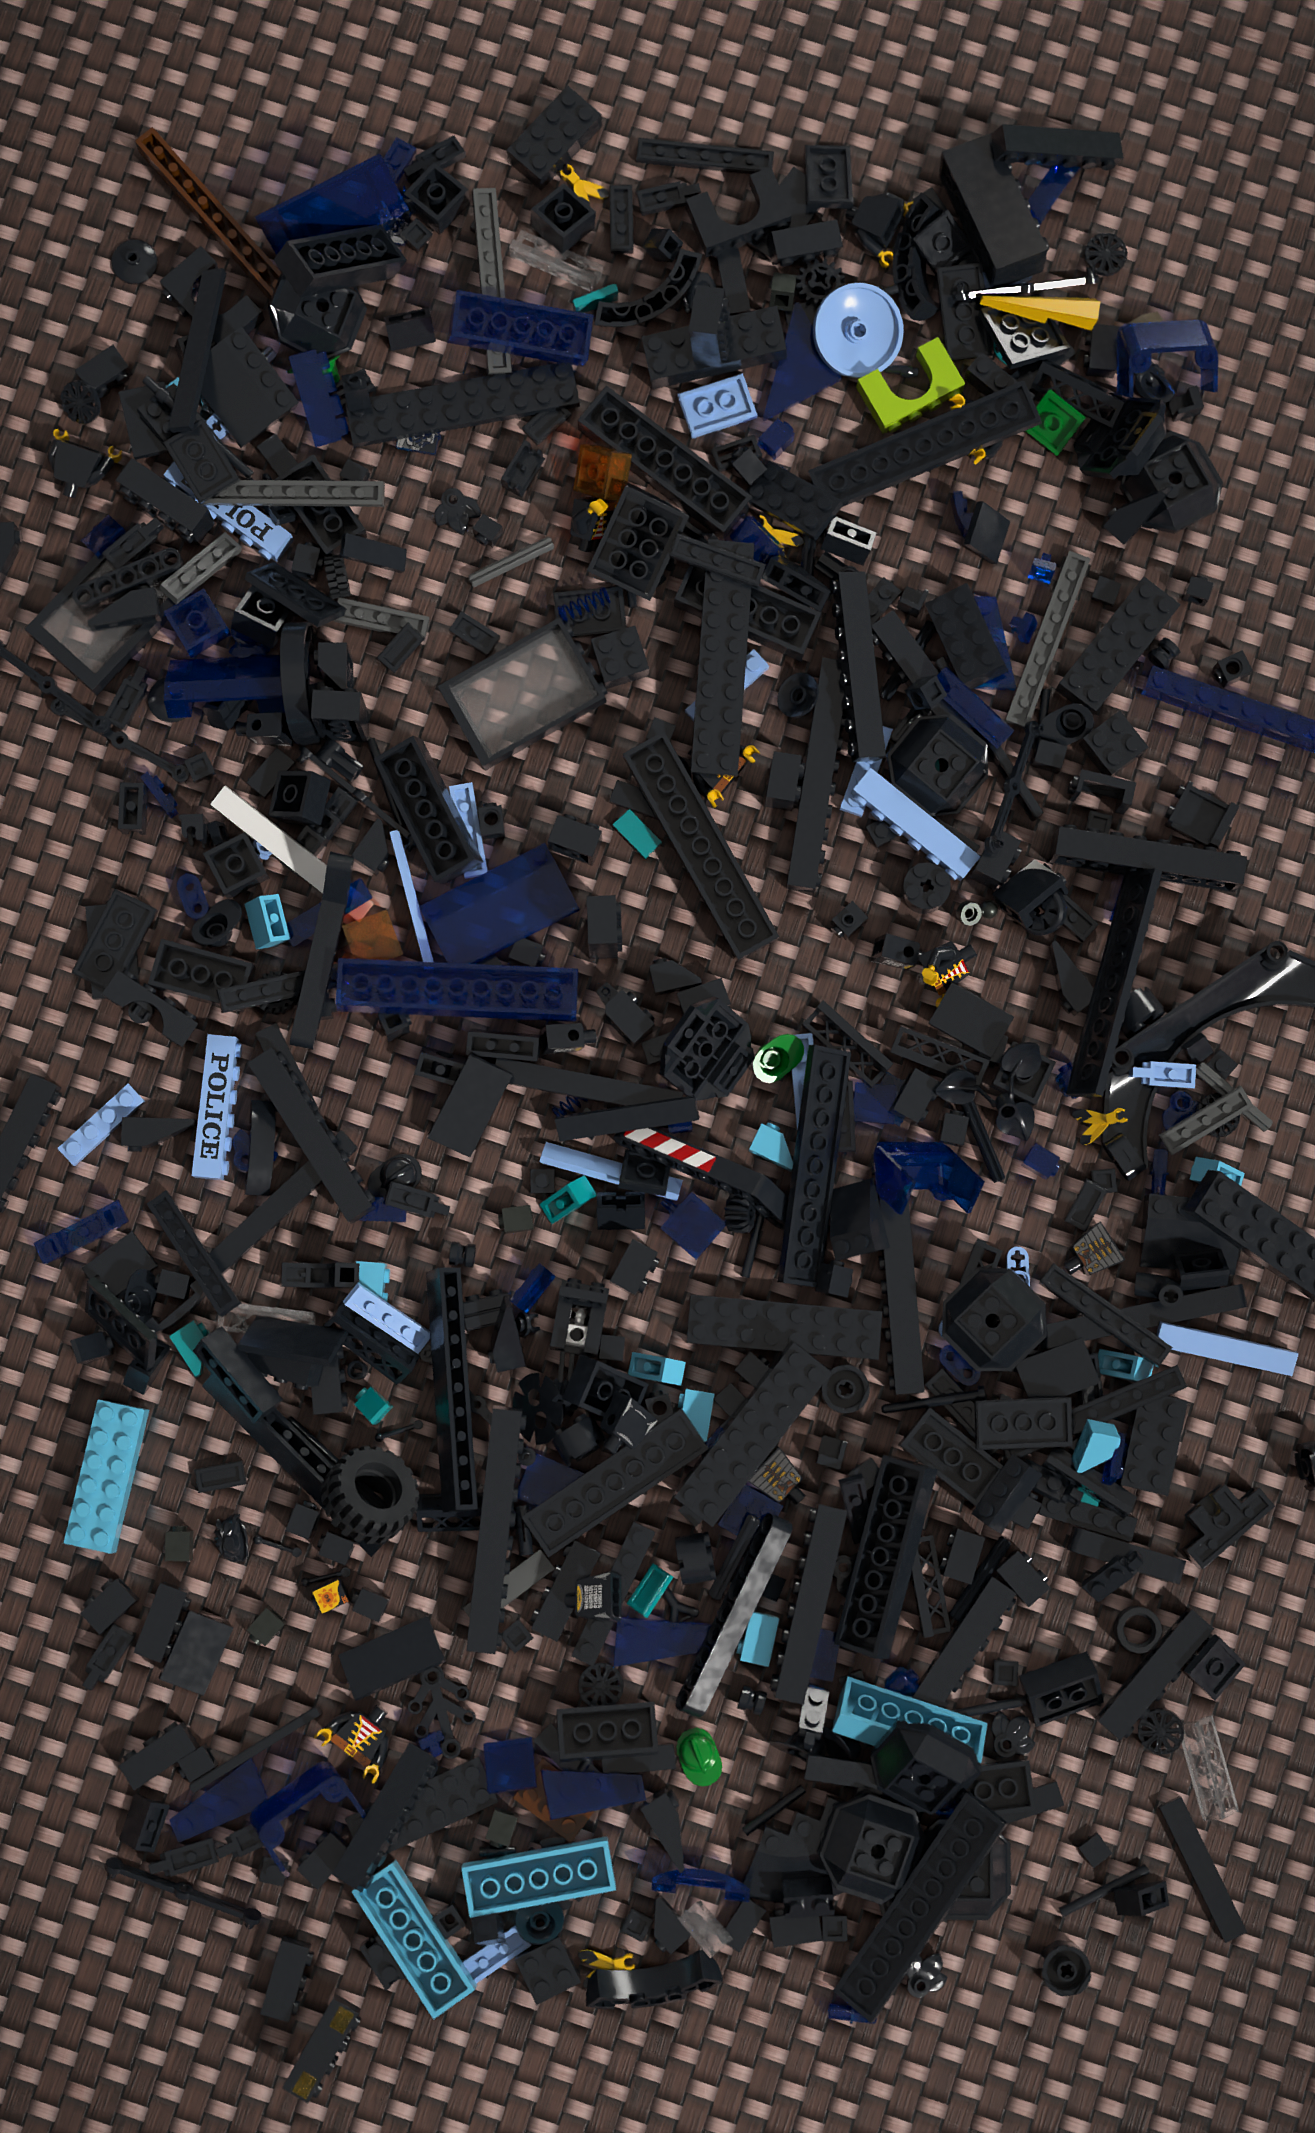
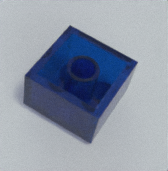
[164,588,231,658]

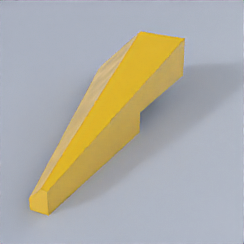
[980,295,1100,331]

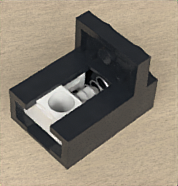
[550,1278,609,1358]

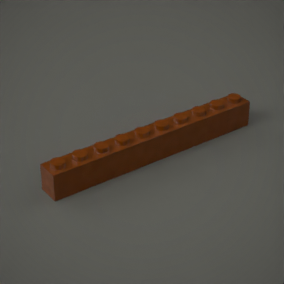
[135,127,281,300]

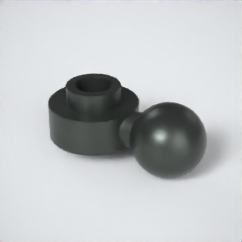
[956,900,998,926]

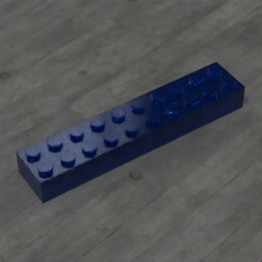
[336,958,578,1022]

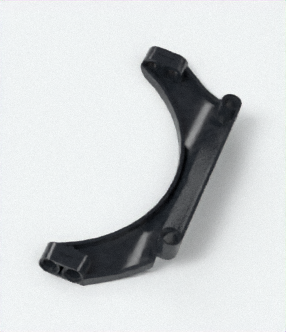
[1101,941,1315,1181]

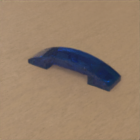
[1028,165,1081,226]
[33,1200,129,1265]
[652,1869,750,1902]

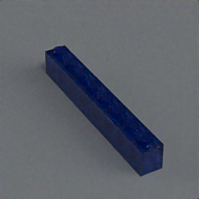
[1141,666,1315,753]

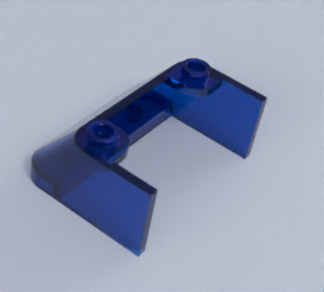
[1117,319,1218,397]
[873,1142,985,1215]
[250,1761,366,1878]

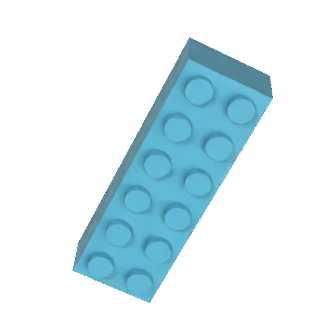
[64,1400,149,1554]
[832,1677,987,1763]
[461,1836,616,1918]
[352,1860,478,2019]

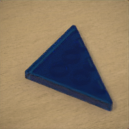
[762,302,841,421]

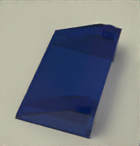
[255,153,409,256]
[164,654,310,718]
[419,843,580,974]

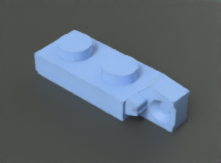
[1128,1061,1196,1089]

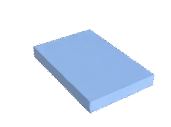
[677,373,757,439]

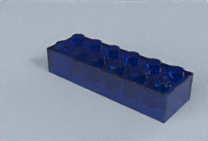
[447,290,594,367]

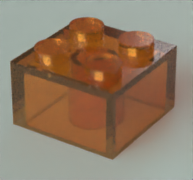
[573,444,632,501]
[342,909,403,970]

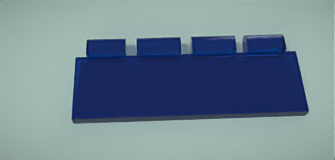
[289,349,350,447]

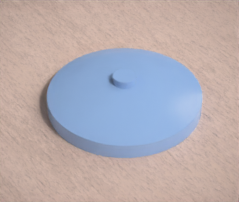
[813,283,903,378]

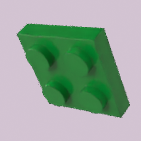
[1026,389,1086,456]

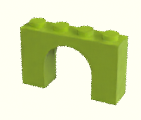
[856,337,965,434]

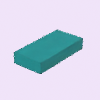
[573,284,618,316]
[613,809,662,859]
[627,1563,674,1618]

